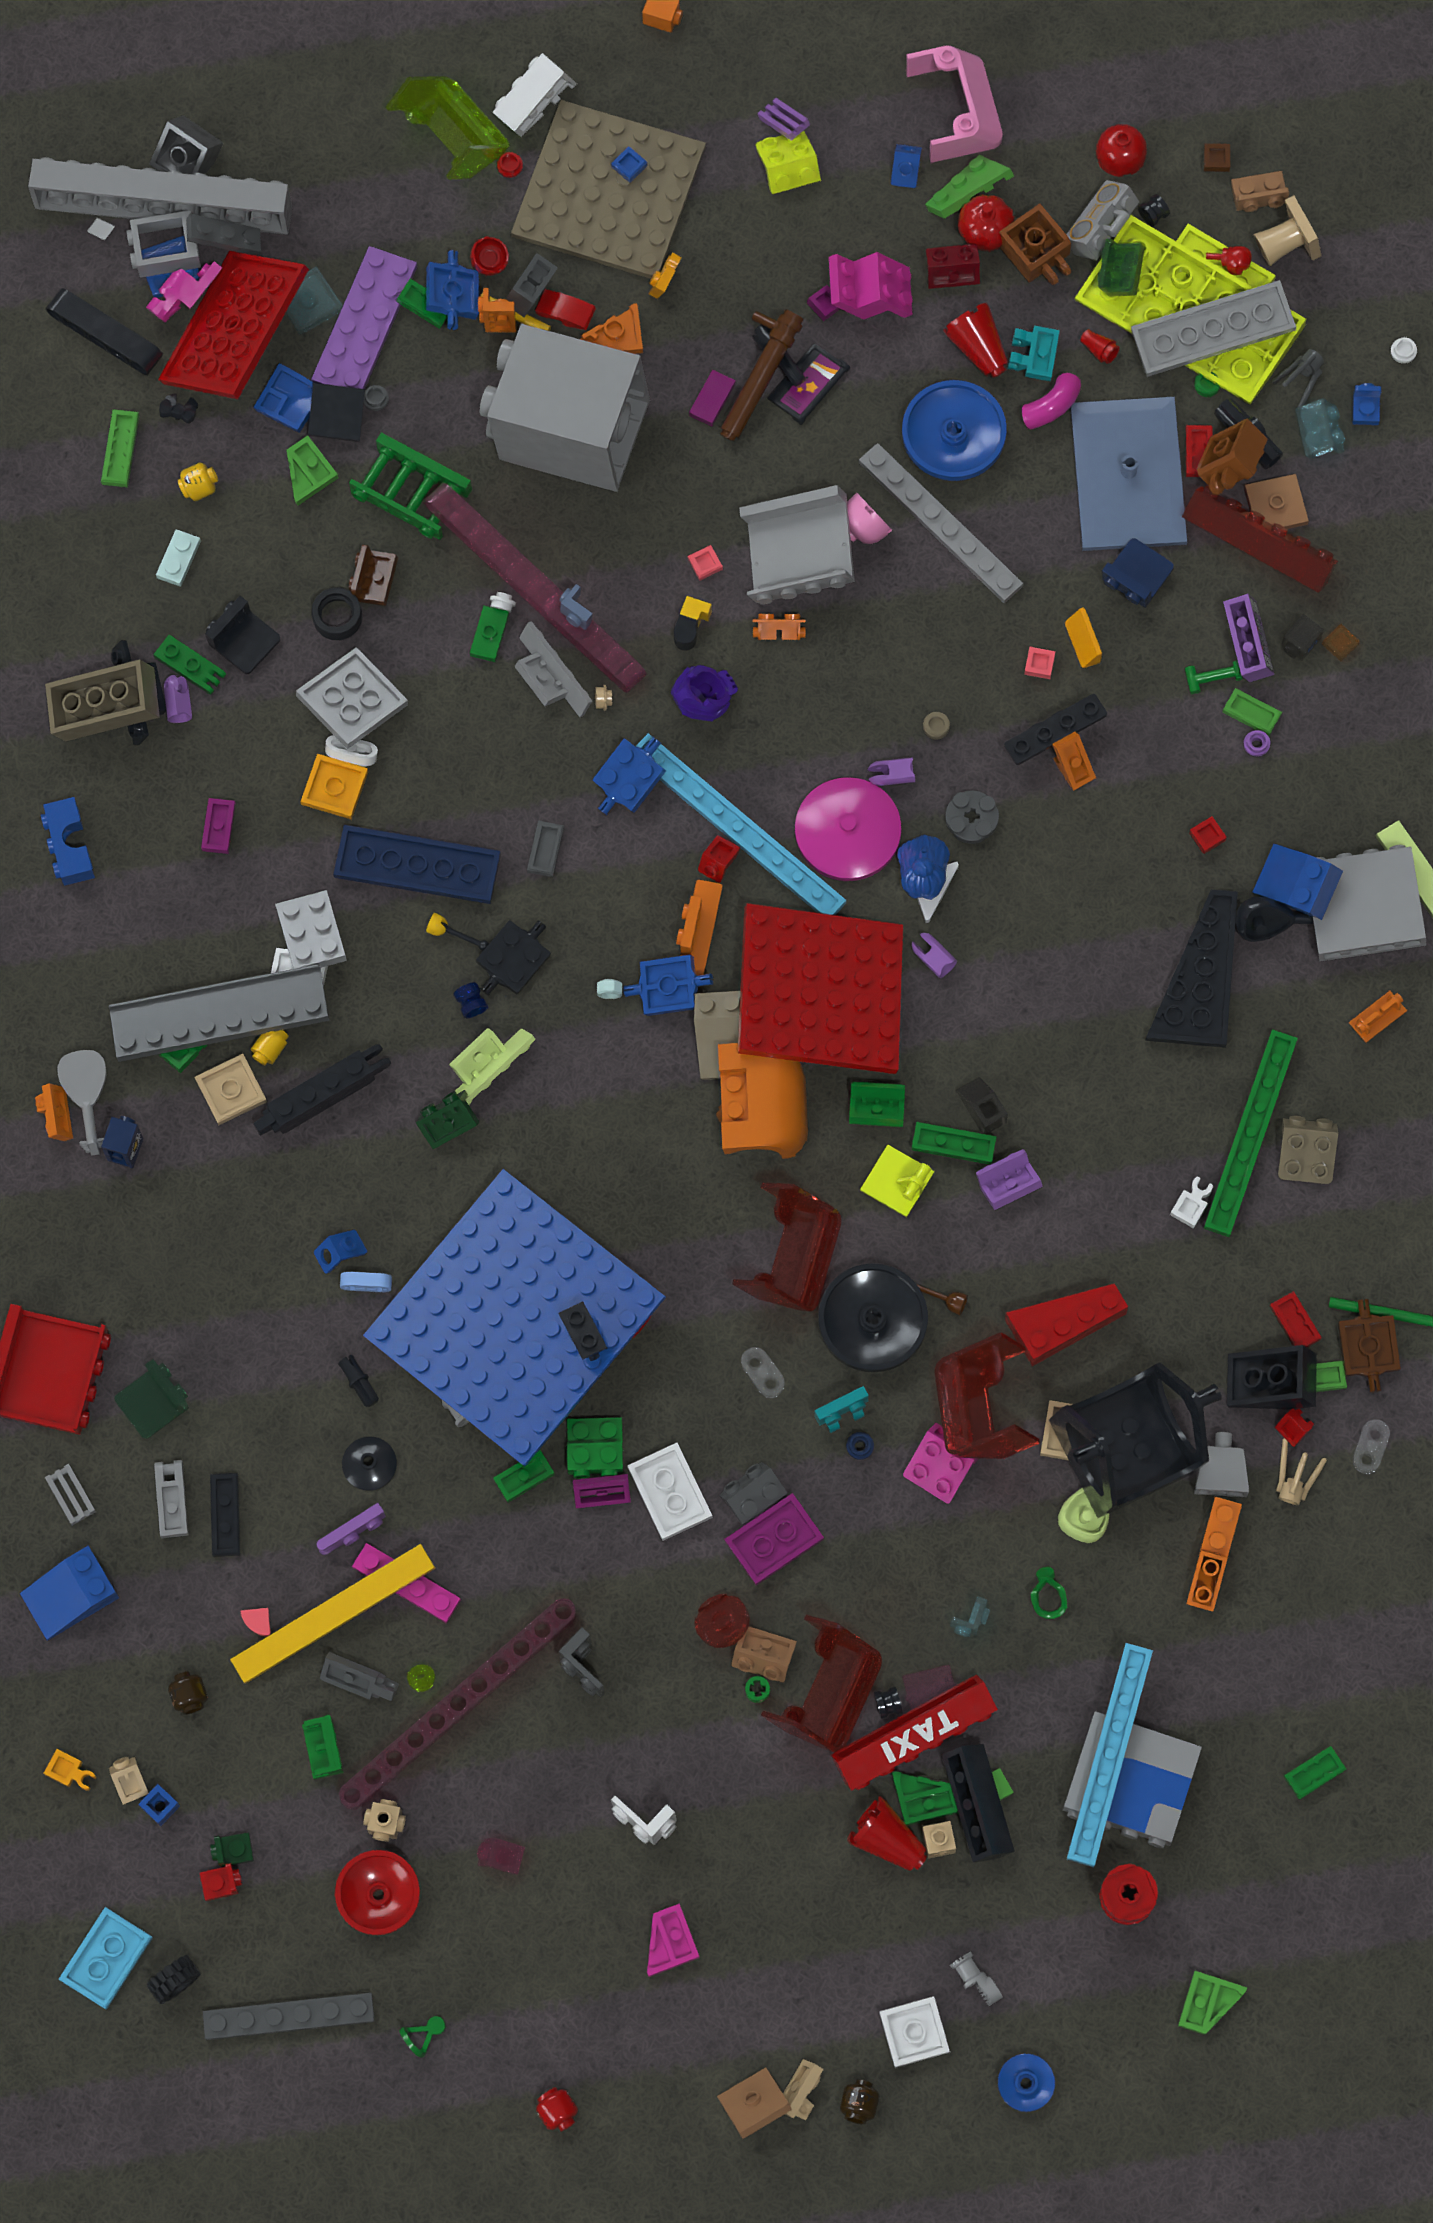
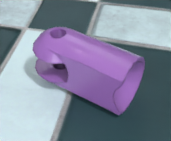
[164,675,192,723]
[868,757,915,786]
[912,933,957,979]

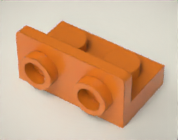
[478,288,517,332]

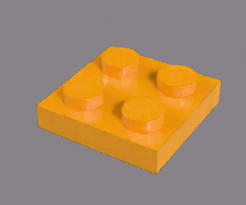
[301,754,368,820]

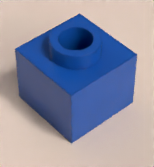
[138,1784,180,1826]

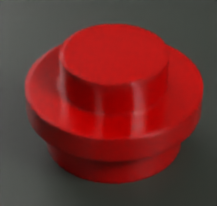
[497,152,523,178]

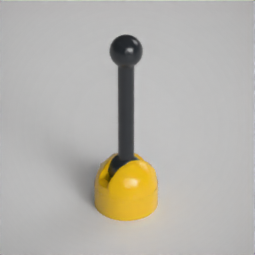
[426,912,489,951]

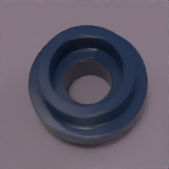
[846,1432,874,1460]

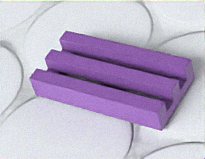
[757,98,810,141]

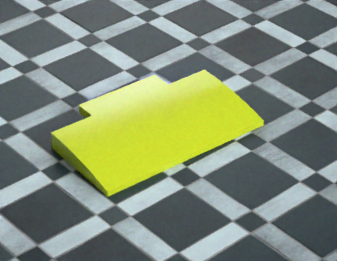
[1075,215,1306,404]

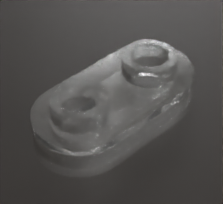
[741,1347,785,1398]
[1353,1419,1390,1474]

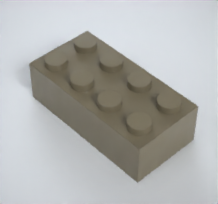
[45,660,160,741]

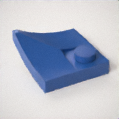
[254,363,314,433]

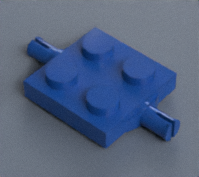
[426,250,479,330]
[592,736,666,815]
[624,955,713,1016]

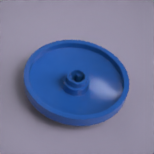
[902,380,1006,481]

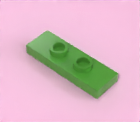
[101,409,140,487]

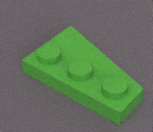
[925,155,1014,219]

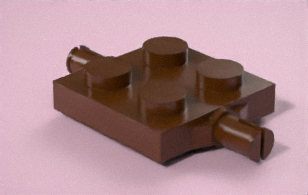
[1338,1299,1401,1393]

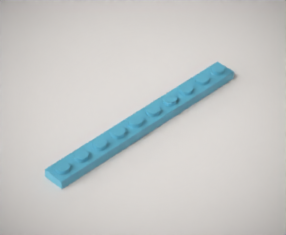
[636,733,846,915]

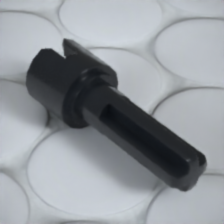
[752,324,806,387]

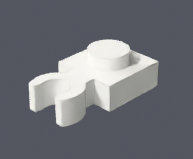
[1170,1177,1213,1228]

